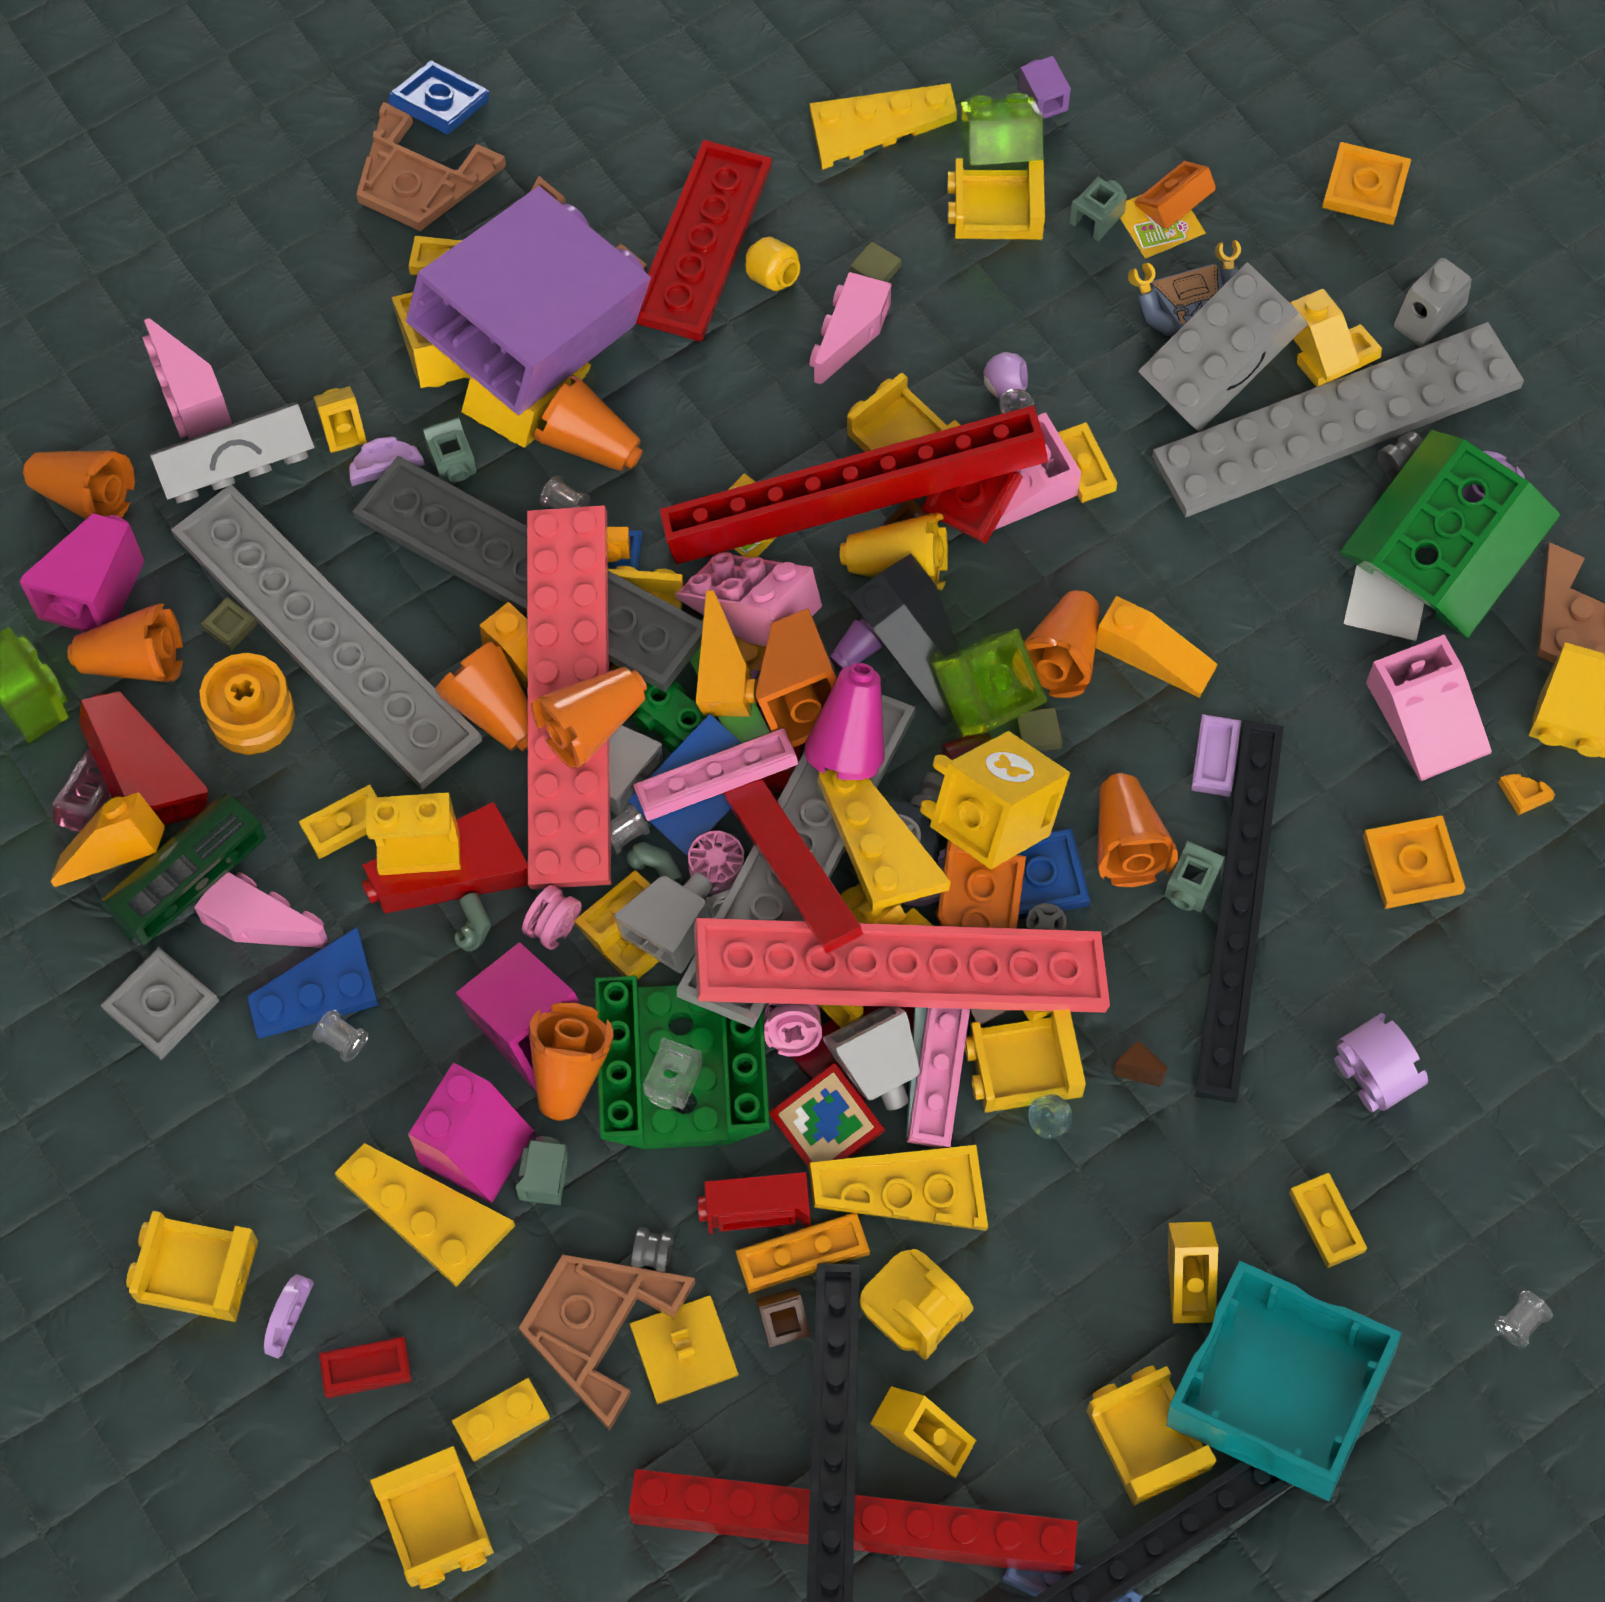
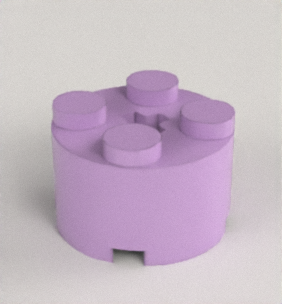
[1334,1013,1428,1113]

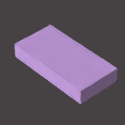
[1191,714,1241,797]

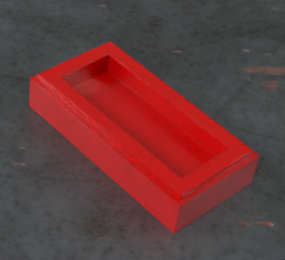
[319,1337,412,1398]

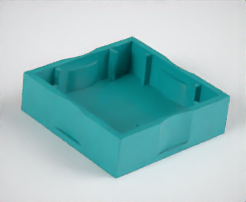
[1166,1261,1402,1501]

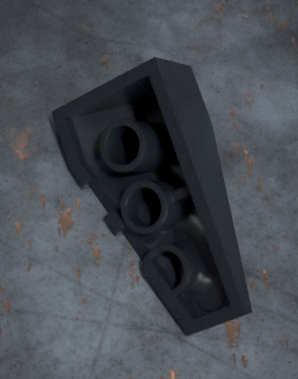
[848,554,977,725]

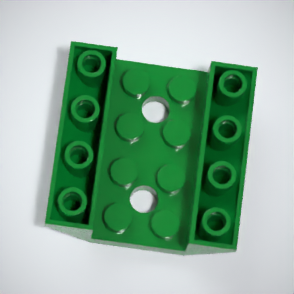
[1340,430,1560,640]
[595,976,770,1149]

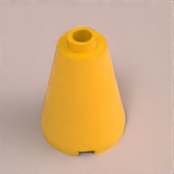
[840,513,948,591]

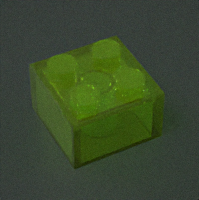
[961,93,1043,165]
[0,626,69,743]
[932,628,1047,737]

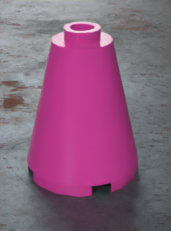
[804,663,885,780]

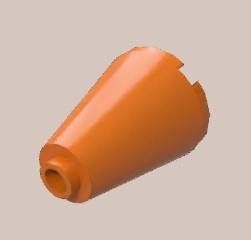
[534,375,644,472]
[23,450,135,520]
[1015,590,1100,698]
[67,603,183,682]
[435,641,528,752]
[531,667,647,768]
[1097,773,1178,887]
[528,1002,614,1121]

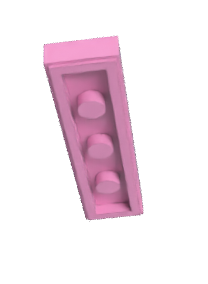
[633,728,798,821]
[907,1008,970,1149]

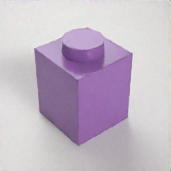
[1018,56,1071,122]

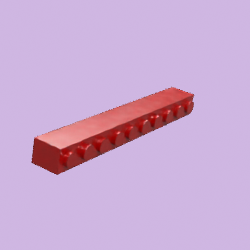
[659,405,1048,565]
[629,1469,1078,1575]

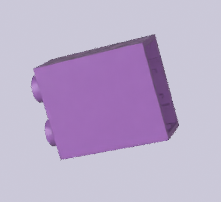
[406,186,651,416]

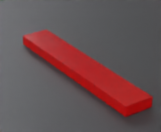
[721,778,863,954]

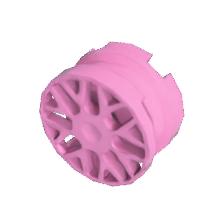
[688,831,744,895]
[522,885,582,950]
[763,1003,822,1057]

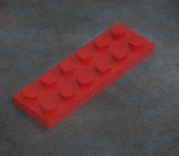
[636,140,772,342]

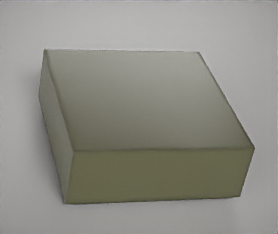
[850,241,901,282]
[201,597,258,651]
[1015,708,1062,752]

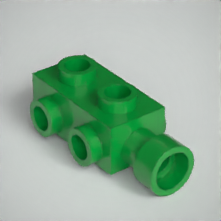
[632,680,717,754]

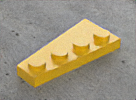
[809,83,957,170]
[817,769,951,911]
[335,1143,515,1287]
[808,1145,988,1231]

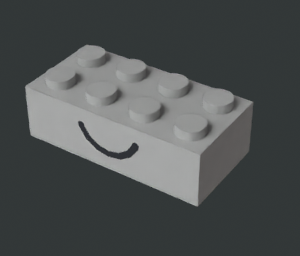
[1138,262,1308,432]
[150,403,314,504]

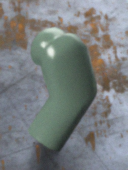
[627,842,684,884]
[454,893,491,951]

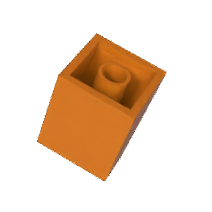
[755,608,837,748]

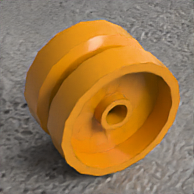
[199,653,295,755]

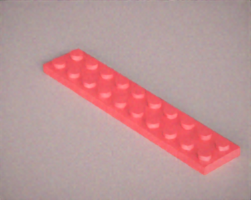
[527,505,611,889]
[694,918,1110,1013]

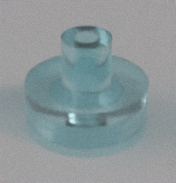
[1028,1094,1072,1139]

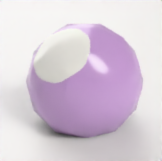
[983,352,1028,400]

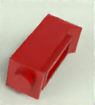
[697,1172,811,1235]

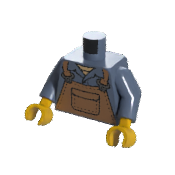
[1128,240,1241,338]

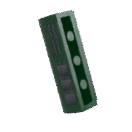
[99,792,266,947]

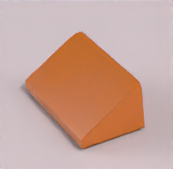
[1134,161,1216,229]

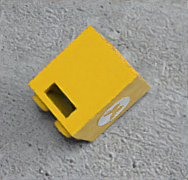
[920,731,1070,869]

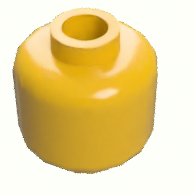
[745,236,800,291]

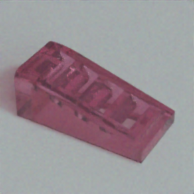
[52,749,110,833]

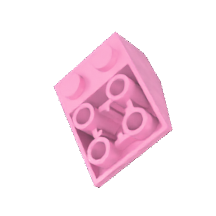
[142,318,232,439]
[994,412,1081,530]
[675,552,822,646]
[1366,634,1492,781]

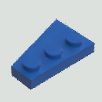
[247,927,379,1039]

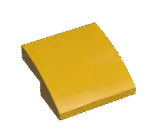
[574,870,660,980]

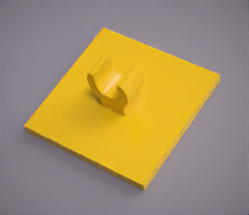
[630,1295,739,1405]

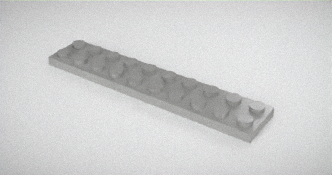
[1152,322,1524,518]
[171,485,482,790]
[677,694,915,1028]

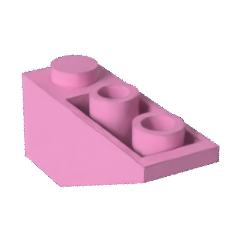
[809,272,892,384]
[194,872,329,948]

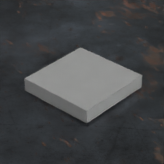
[100,947,219,1060]

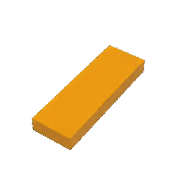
[735,1213,870,1294]

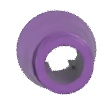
[829,618,882,671]

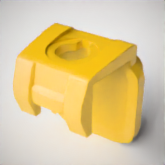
[859,1249,973,1360]

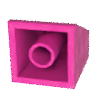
[20,513,145,632]
[456,942,580,1092]
[408,1063,535,1204]

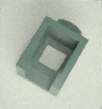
[1069,176,1127,242]
[423,417,477,483]
[1164,841,1225,913]
[516,1136,569,1206]

